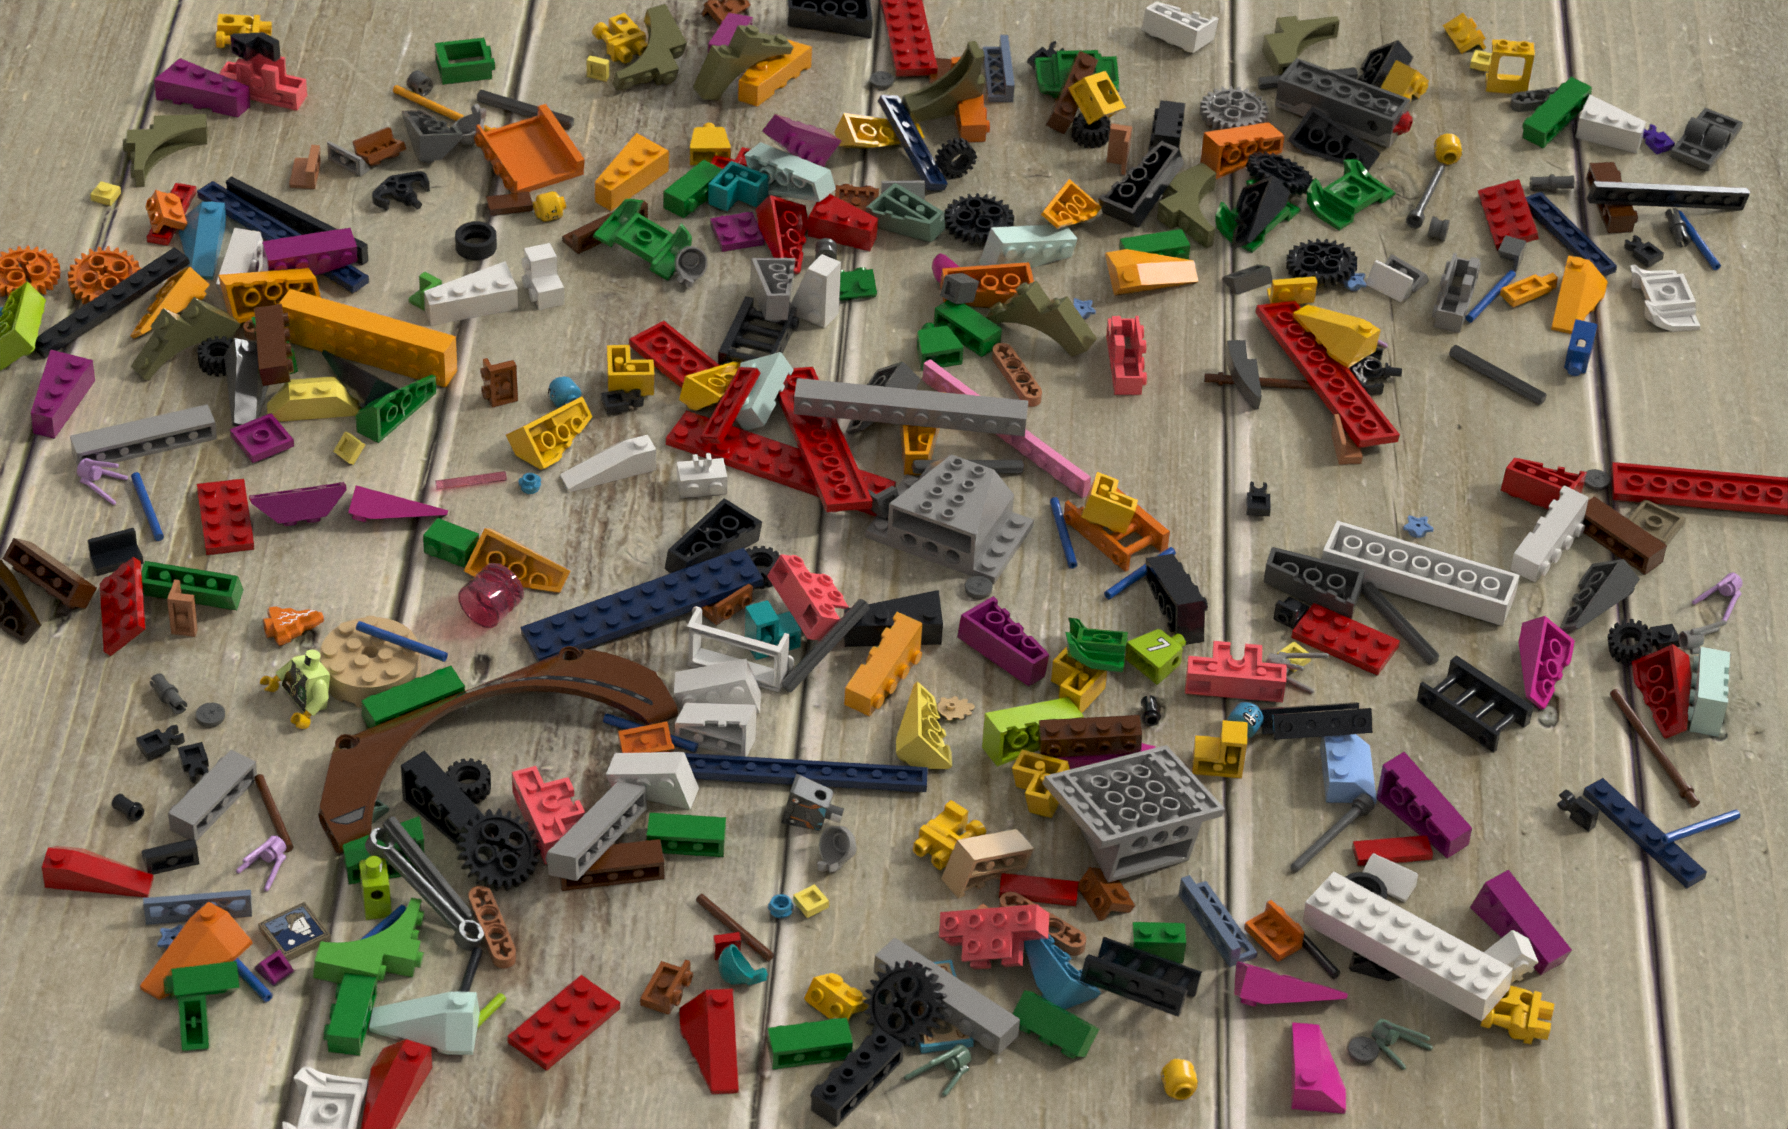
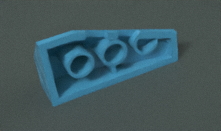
[179,202,226,280]

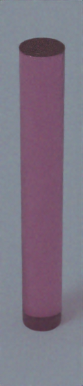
[435,471,507,490]

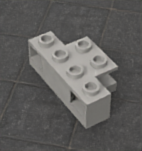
[1432,253,1481,333]

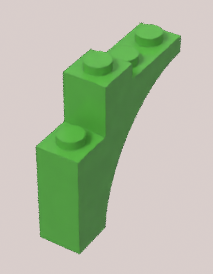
[313,897,425,985]

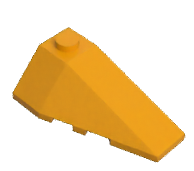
[1041,179,1102,229]

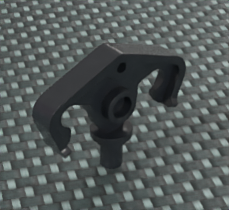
[372,171,430,211]
[1349,347,1402,396]

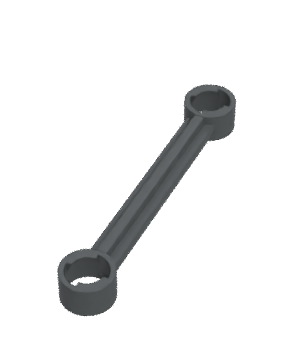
[365,828,484,951]

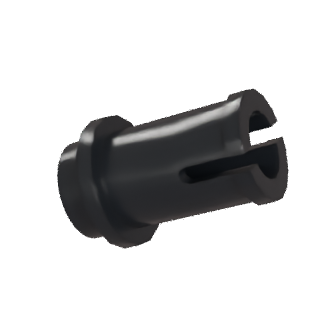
[1141,695,1161,726]
[111,794,144,821]

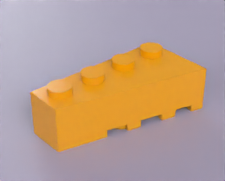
[738,40,812,106]

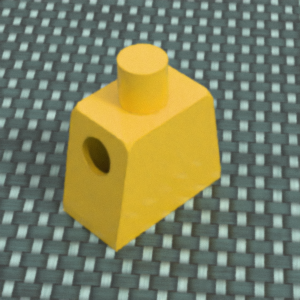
[690,122,731,165]

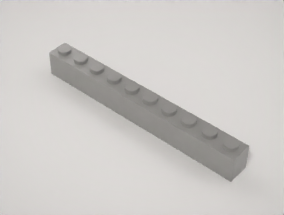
[794,378,1028,436]

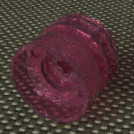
[458,563,524,628]

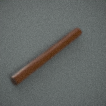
[254,774,294,852]
[696,894,774,962]

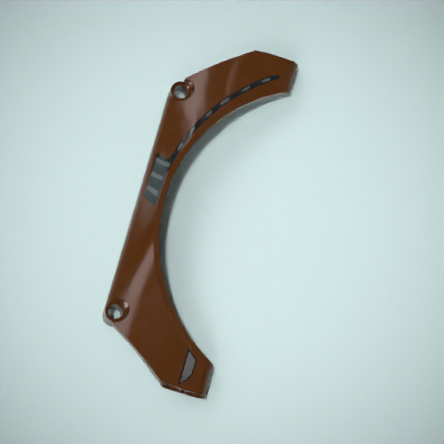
[318,646,678,854]

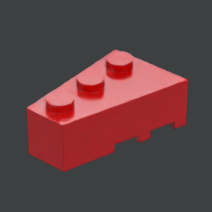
[808,194,878,252]
[1500,457,1587,509]

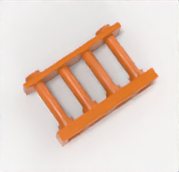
[1064,488,1170,572]

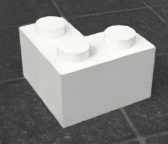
[521,243,564,310]

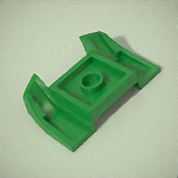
[1034,50,1120,99]
[1307,159,1395,231]
[1215,179,1300,253]
[593,198,692,281]
[1065,617,1128,672]

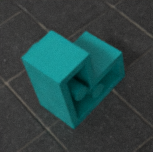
[708,161,768,211]
[744,600,801,660]

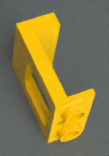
[1485,39,1535,94]
[1068,71,1126,125]

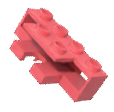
[219,54,307,111]
[1106,316,1147,395]
[767,554,849,641]
[1185,641,1287,703]
[512,766,585,864]
[939,904,1049,970]

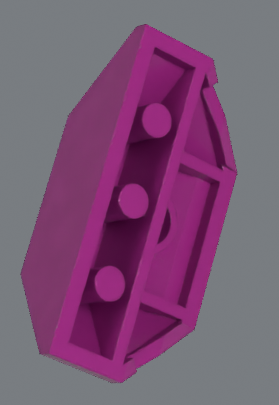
[249,482,347,526]

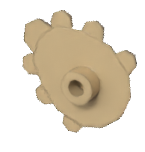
[937,696,975,721]

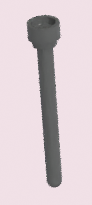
[1406,164,1445,229]
[1290,793,1375,872]

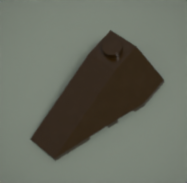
[0,560,42,643]

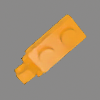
[1500,273,1558,307]

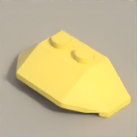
[267,376,361,422]

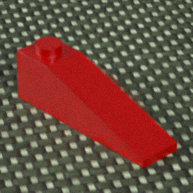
[1632,644,1692,739]
[42,846,154,898]

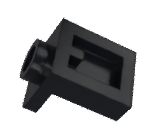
[1273,597,1309,629]

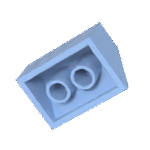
[1320,734,1377,804]

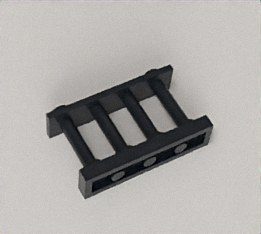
[718,296,800,365]
[1417,655,1534,753]
[1260,702,1373,740]
[1079,937,1202,1017]

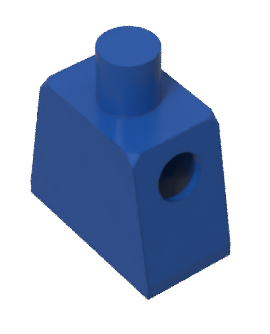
[1564,319,1598,376]

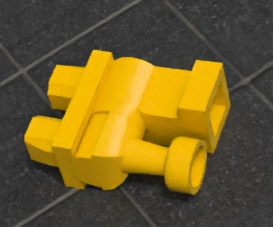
[592,12,648,64]
[216,14,272,48]
[913,800,987,870]
[1480,985,1555,1045]

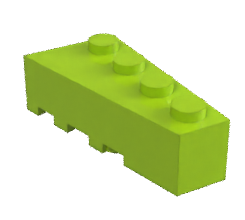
[0,281,46,371]
[982,697,1084,767]

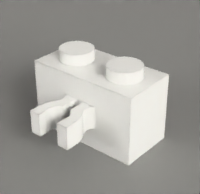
[677,453,727,498]
[1483,930,1538,984]

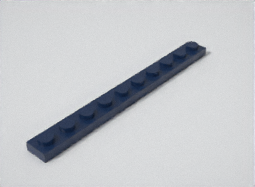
[197,181,369,293]
[685,753,928,792]

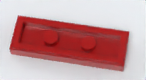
[1352,835,1433,866]
[999,873,1079,906]

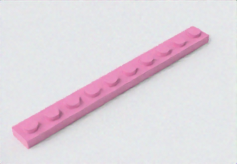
[923,359,1091,498]

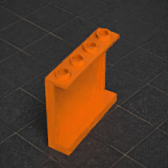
[474,104,585,193]

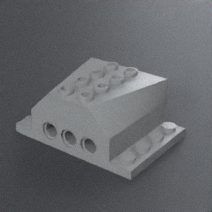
[865,455,1034,584]
[1043,745,1225,882]

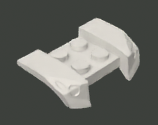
[1631,265,1700,332]
[283,1067,369,1129]

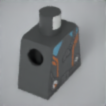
[781,774,844,831]

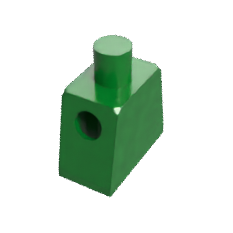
[916,322,964,371]

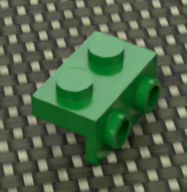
[839,267,877,301]

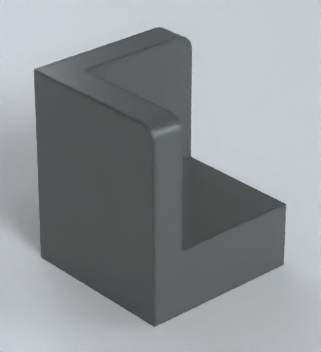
[1498,235,1526,272]
[940,273,979,304]
[868,486,899,519]

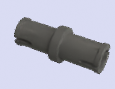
[1530,174,1575,191]
[1665,208,1691,247]
[150,673,187,715]

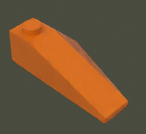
[140,901,253,1000]

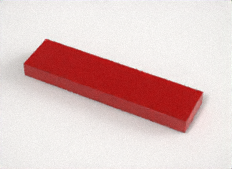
[146,183,197,246]
[700,367,761,444]

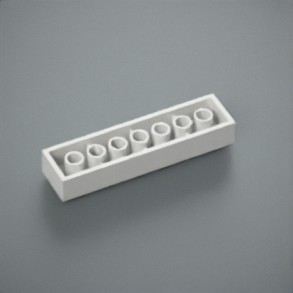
[1322,521,1520,626]
[1303,872,1513,1021]

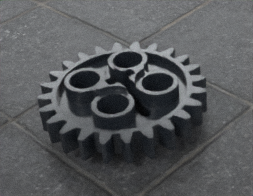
[1245,151,1313,196]
[944,193,1014,246]
[1286,238,1358,288]
[456,808,541,891]
[863,960,948,1048]

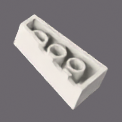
[424,261,518,326]
[1511,486,1589,582]

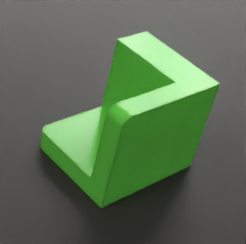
[409,272,442,311]

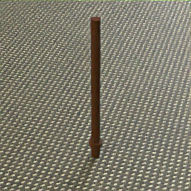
[1204,372,1314,390]
[1610,689,1700,808]

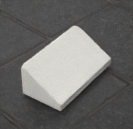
[1366,260,1414,303]
[1363,854,1418,902]

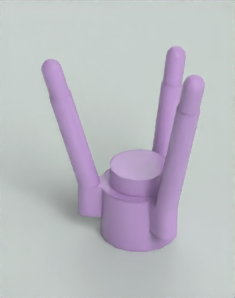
[77,458,128,505]
[1692,572,1743,621]
[236,836,286,892]

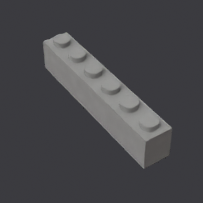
[70,404,217,467]
[546,781,647,881]
[873,938,1020,1055]

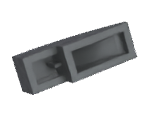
[1225,340,1262,409]

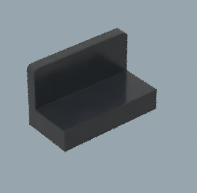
[87,528,144,576]
[141,839,199,875]

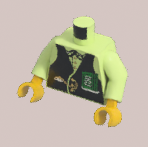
[260,650,330,729]

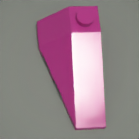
[348,485,449,522]
[1518,616,1575,710]
[1234,961,1348,1007]
[1291,1022,1346,1114]

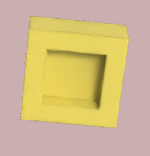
[1470,50,1492,72]
[587,56,609,82]
[90,181,121,206]
[333,432,365,465]
[1277,642,1311,672]
[793,884,829,918]

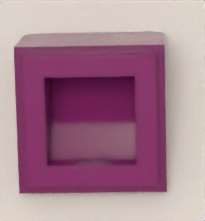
[254,949,295,986]

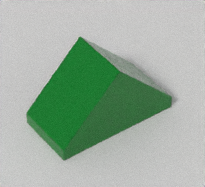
[178,994,209,1051]

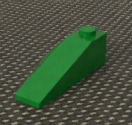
[355,375,436,443]

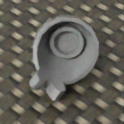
[453,104,486,145]
[674,246,708,288]
[817,826,857,872]

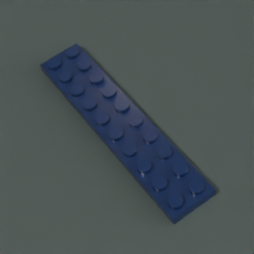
[520,548,764,662]

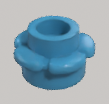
[518,473,541,494]
[768,894,794,918]

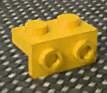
[1442,12,1486,54]
[1267,277,1317,304]
[804,973,869,1021]

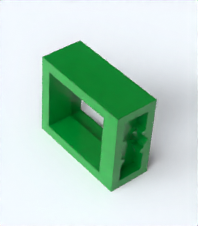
[435,37,495,85]
[163,961,240,1000]

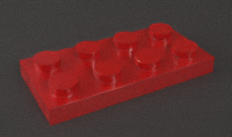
[1478,179,1539,251]
[629,321,720,388]
[197,479,255,555]
[99,557,145,656]
[1291,603,1400,676]
[507,975,620,1071]

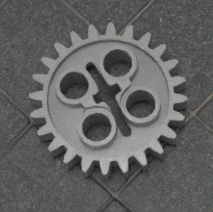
[1200,86,1268,130]

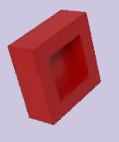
[713,932,741,961]

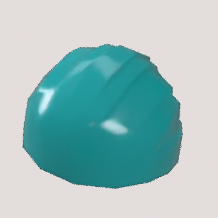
[718,944,768,985]

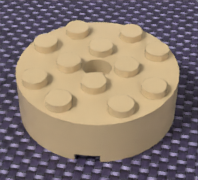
[320,616,421,708]

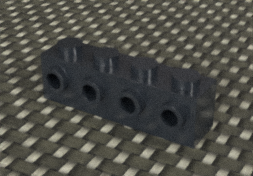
[810,1028,904,1127]

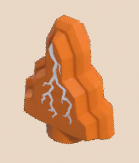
[263,606,324,646]

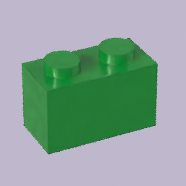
[423,518,479,568]
[1130,922,1186,964]

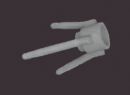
[1678,620,1731,657]
[1266,651,1329,694]

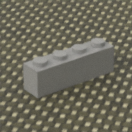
[168,750,257,841]

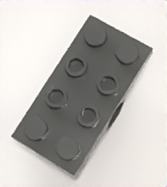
[1670,108,1743,171]

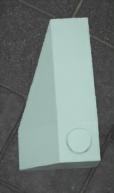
[369,992,480,1055]

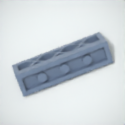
[982,35,1015,102]
[1179,875,1257,967]
[143,890,252,925]

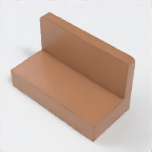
[1107,123,1132,175]
[289,145,321,189]
[1331,414,1363,465]
[167,580,198,637]

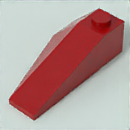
[756,195,808,275]
[679,989,739,1094]
[361,1039,432,1129]

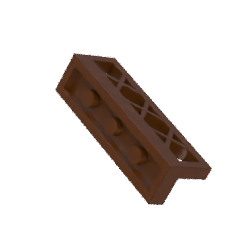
[562,199,648,254]

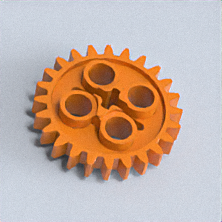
[0,246,61,297]
[67,246,141,305]

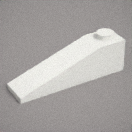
[560,435,656,493]

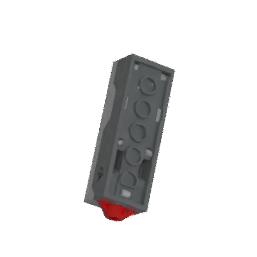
[1275,58,1413,148]

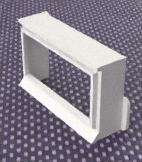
[687,606,794,692]

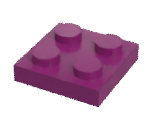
[710,212,764,252]
[230,413,294,463]

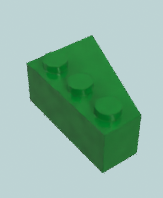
[343,816,425,885]

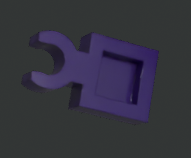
[1643,124,1675,155]

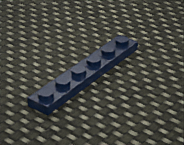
[878,95,948,191]
[1526,192,1617,276]
[1583,778,1707,889]

